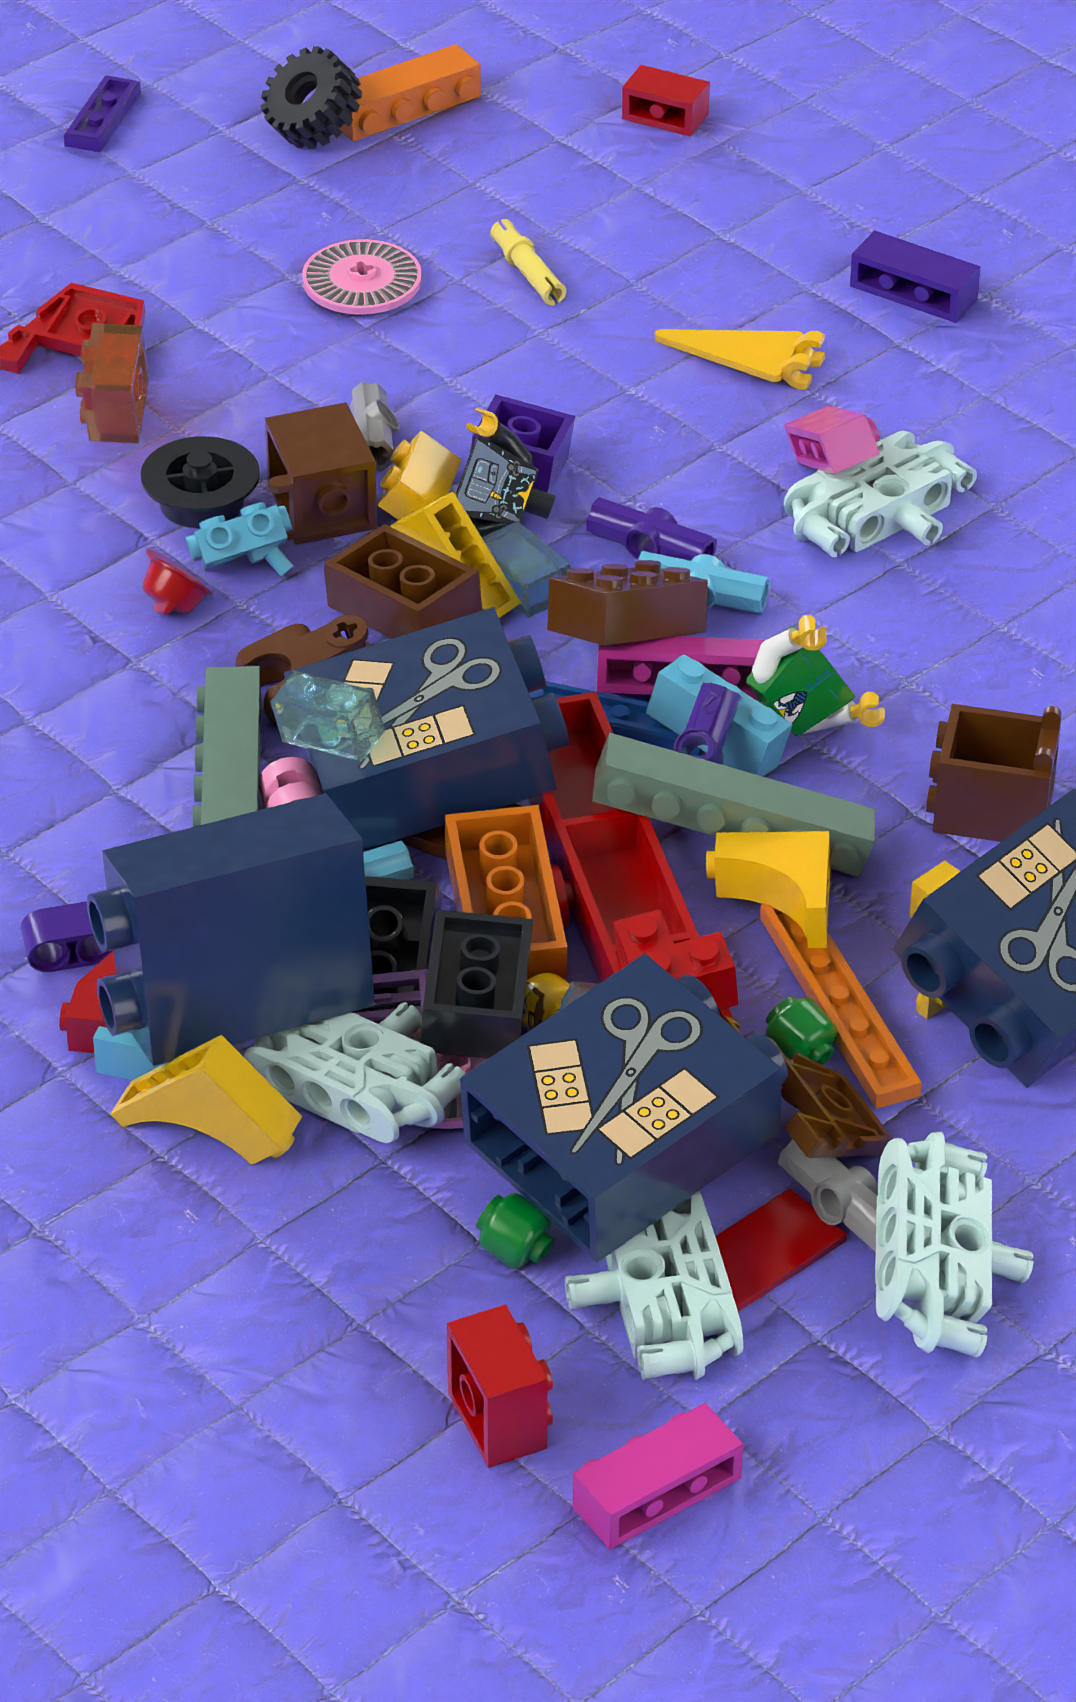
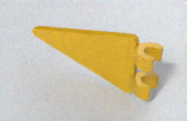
[654,329,825,390]

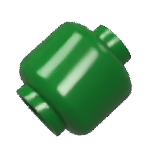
[765,996,837,1065]
[476,1192,555,1269]

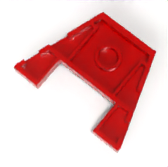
[0,282,146,402]

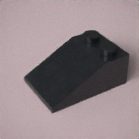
[352,876,442,1013]
[420,910,533,1059]

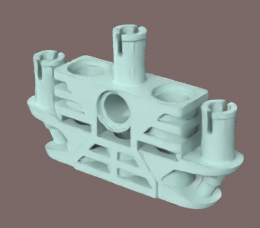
[784,431,977,557]
[243,1002,465,1143]
[875,1131,1034,1358]
[565,1191,743,1380]

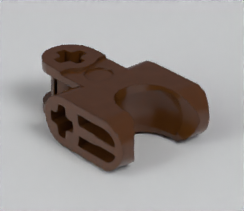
[235,615,371,728]

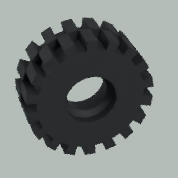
[261,46,362,149]

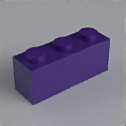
[850,230,981,323]

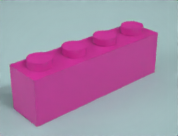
[597,636,765,700]

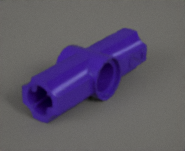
[586,497,717,561]
[673,682,742,765]

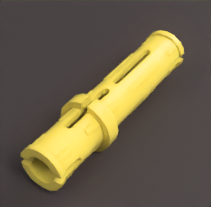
[490,219,566,306]

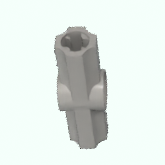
[350,382,400,472]
[778,1138,878,1252]

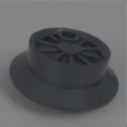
[141,436,260,529]

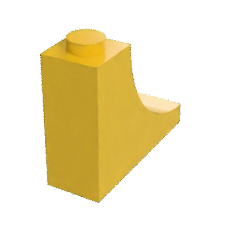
[389,491,521,618]
[706,831,831,948]
[110,1035,303,1165]

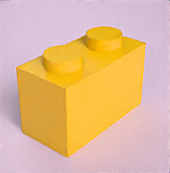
[377,430,462,520]

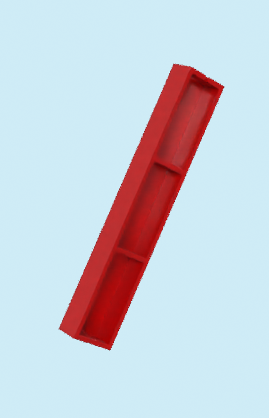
[528,691,734,1019]

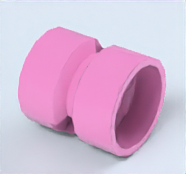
[259,757,323,808]

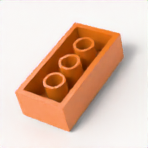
[445,805,567,981]

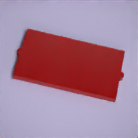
[715,1188,847,1312]

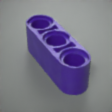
[20,901,113,972]

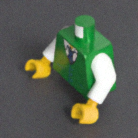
[746,615,885,736]

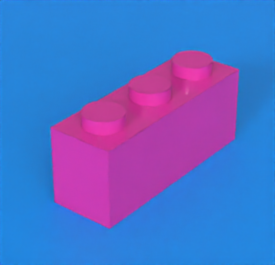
[784,406,880,474]
[573,1403,743,1550]

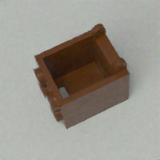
[265,402,377,545]
[926,704,1062,842]

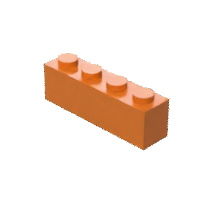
[340,44,481,141]

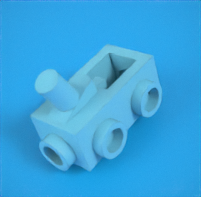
[185,502,294,577]

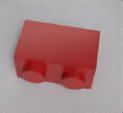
[622,64,710,137]

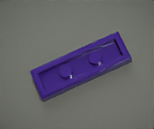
[64,75,141,152]

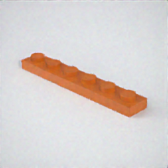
[760,904,922,1109]

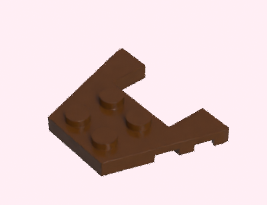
[723,1016,893,1158]

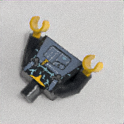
[455,408,556,540]

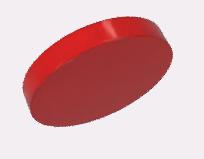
[551,865,575,927]

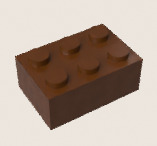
[324,524,482,639]
[547,560,708,646]

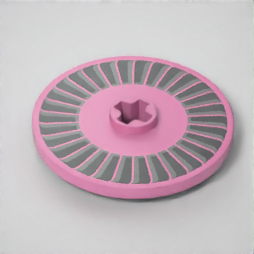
[302,239,422,315]

